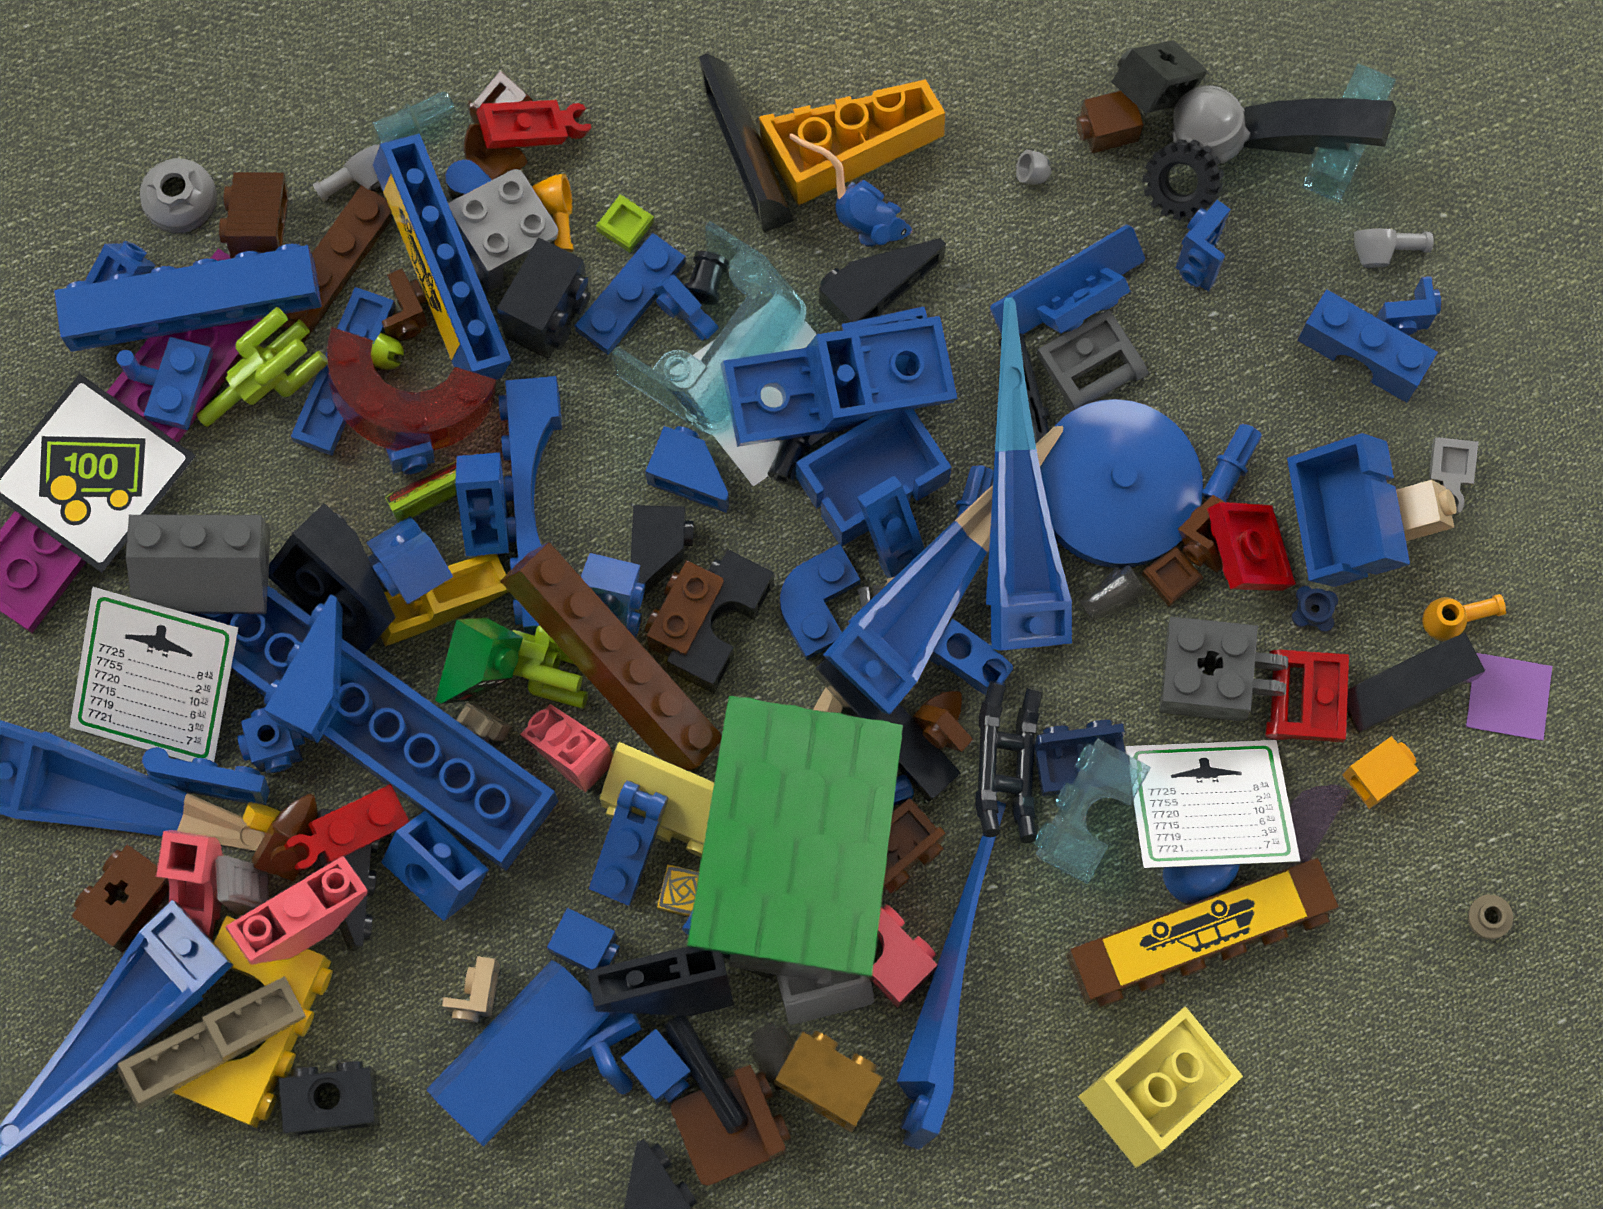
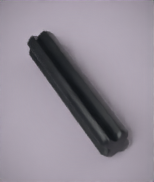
[665,1016,749,1134]

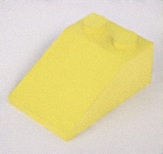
[1078,1006,1243,1168]

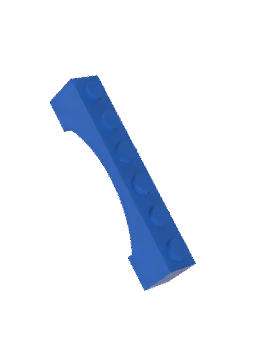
[499,376,562,636]

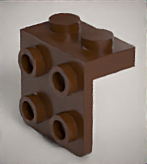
[671,1064,791,1186]

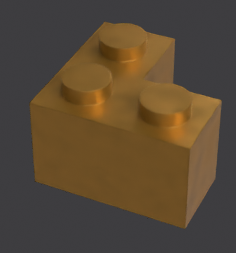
[775,1030,882,1133]

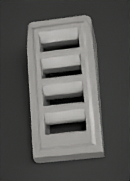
[216,855,269,915]

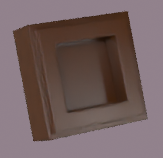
[1141,546,1203,607]

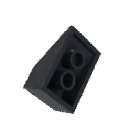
[268,503,396,655]

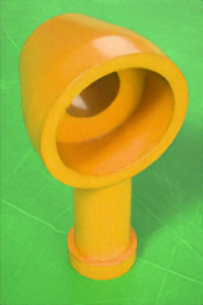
[532,174,574,252]
[1422,594,1506,641]

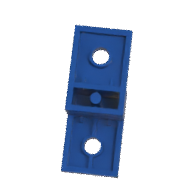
[720,316,958,447]

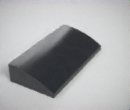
[699,54,794,233]

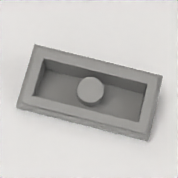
[776,970,875,1025]

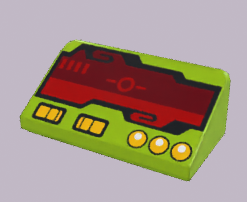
[385,460,457,523]

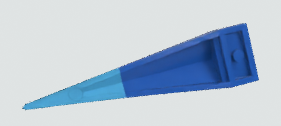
[986,298,1072,650]

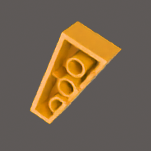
[759,79,945,205]

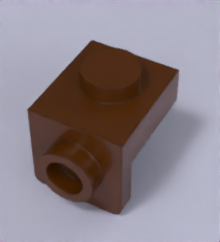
[382,268,428,341]
[1178,495,1224,572]

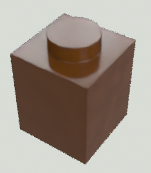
[1076,91,1143,154]

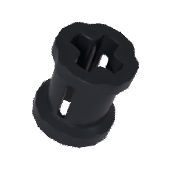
[684,250,729,305]

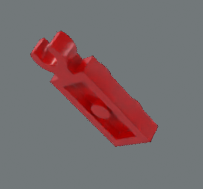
[476,100,591,149]
[284,784,410,871]

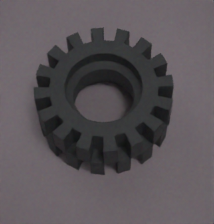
[1142,139,1224,220]

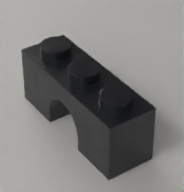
[664,549,774,694]

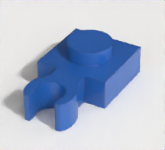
[652,274,719,341]

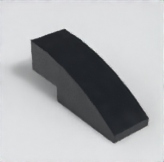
[1347,632,1485,734]

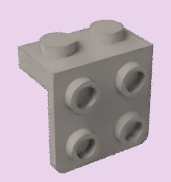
[448,169,558,292]

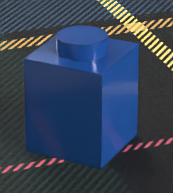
[547,908,620,972]
[621,1029,692,1104]

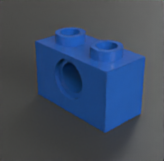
[381,810,488,921]

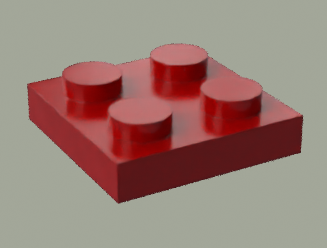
[1207,502,1296,591]

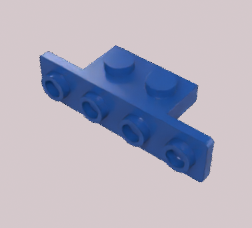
[990,225,1145,335]

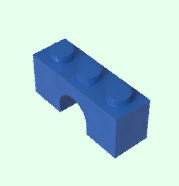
[1297,289,1438,403]
[366,516,454,604]

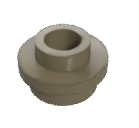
[1468,895,1513,939]

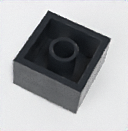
[497,237,591,360]

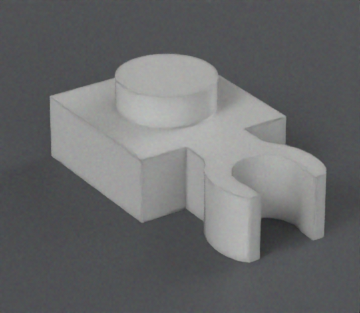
[1429,437,1478,514]

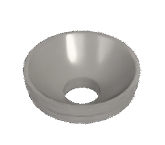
[140,158,217,233]

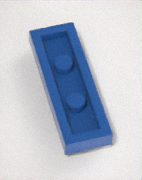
[575,233,686,355]

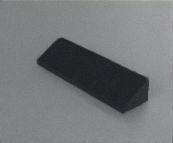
[813,659,961,802]

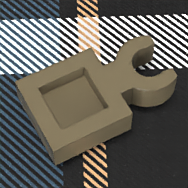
[456,702,513,743]

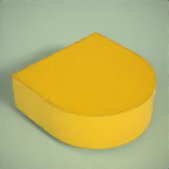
[242,802,280,833]

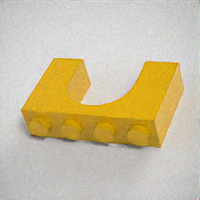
[172,916,333,1128]

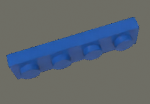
[290,287,396,456]

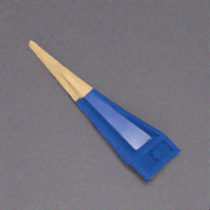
[824,426,1063,714]
[0,720,266,851]

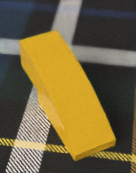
[381,554,509,646]

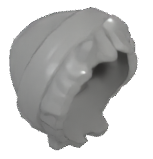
[1173,86,1250,163]

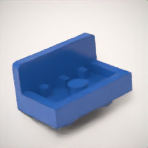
[1175,200,1231,291]

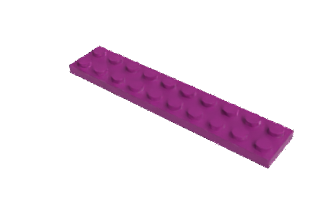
[0,248,263,633]

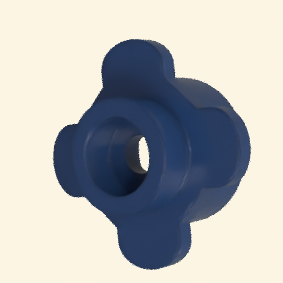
[1292,586,1338,632]

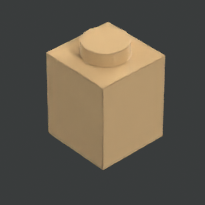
[1396,480,1456,541]

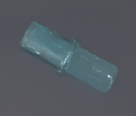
[372,92,455,143]

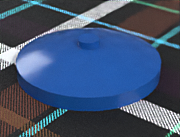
[1040,399,1203,568]

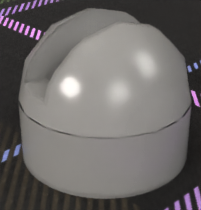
[1016,150,1051,185]

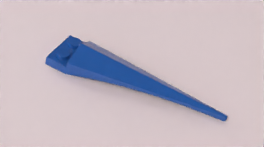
[897,801,1006,1150]
[0,900,233,1160]

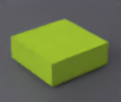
[596,194,654,253]

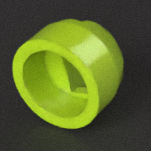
[369,333,404,370]

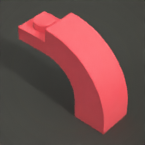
[156,830,223,940]

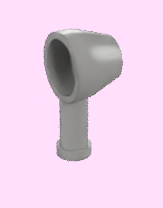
[313,145,381,202]
[1354,228,1433,268]

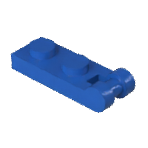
[857,476,925,578]
[142,747,270,805]
[589,780,668,906]

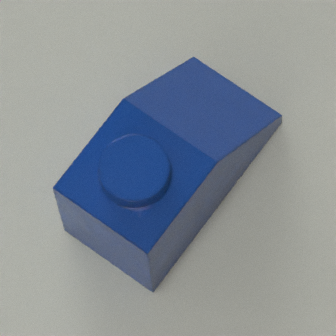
[645,426,729,513]

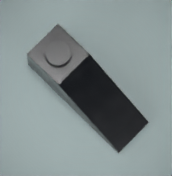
[819,238,946,327]
[587,947,734,1016]

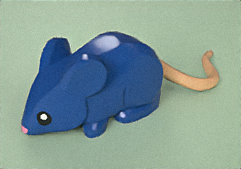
[790,134,912,247]

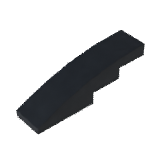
[1243,98,1397,155]

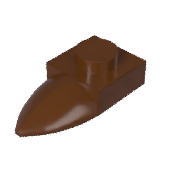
[252,794,318,881]

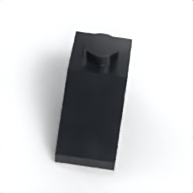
[631,505,694,597]

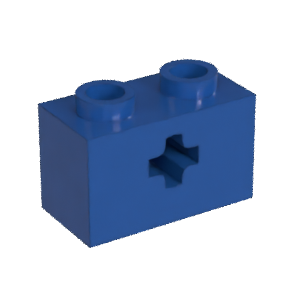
[455,452,509,556]

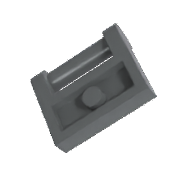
[1036,309,1148,411]

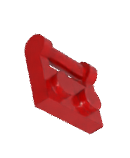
[1265,650,1349,743]

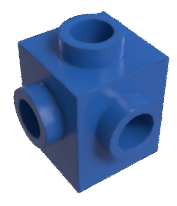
[238,708,305,773]

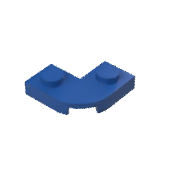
[780,543,861,660]

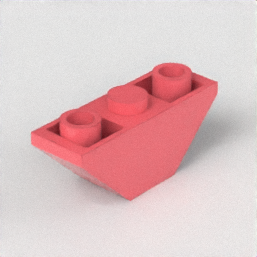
[520,704,613,792]
[226,856,368,965]

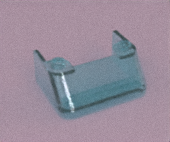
[613,221,806,435]

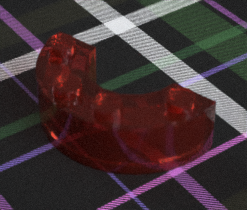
[327,327,496,451]

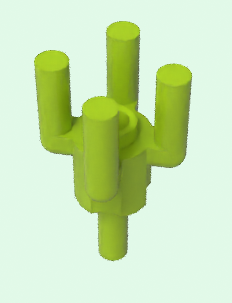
[197,307,329,427]
[512,625,588,709]

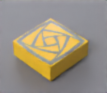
[657,865,699,917]

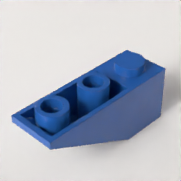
[264,594,343,743]

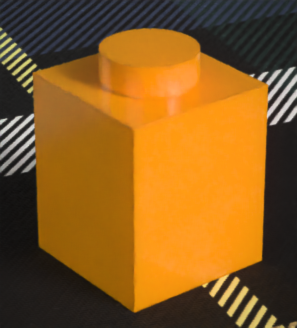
[1342,736,1419,809]

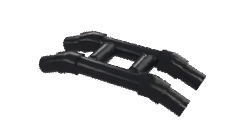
[975,681,1043,843]

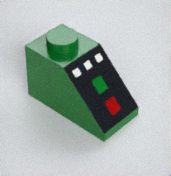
[435,618,523,704]

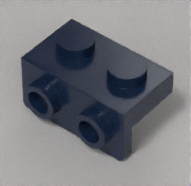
[1034,720,1130,797]

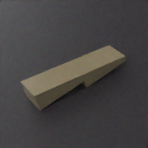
[118,976,306,1111]

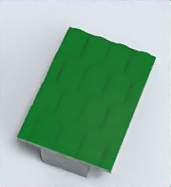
[687,696,903,981]

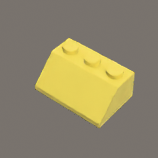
[600,742,714,858]

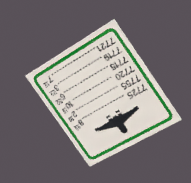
[70,587,238,762]
[1125,740,1300,868]

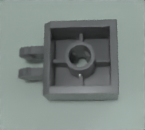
[1159,616,1289,721]

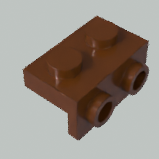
[644,560,724,655]
[882,798,946,894]

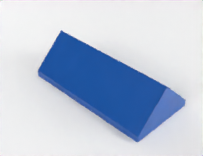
[426,960,610,1147]

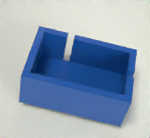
[796,409,952,546]
[1287,433,1410,587]

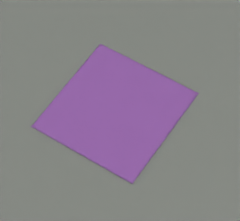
[1466,653,1552,741]

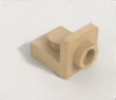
[442,956,500,1023]

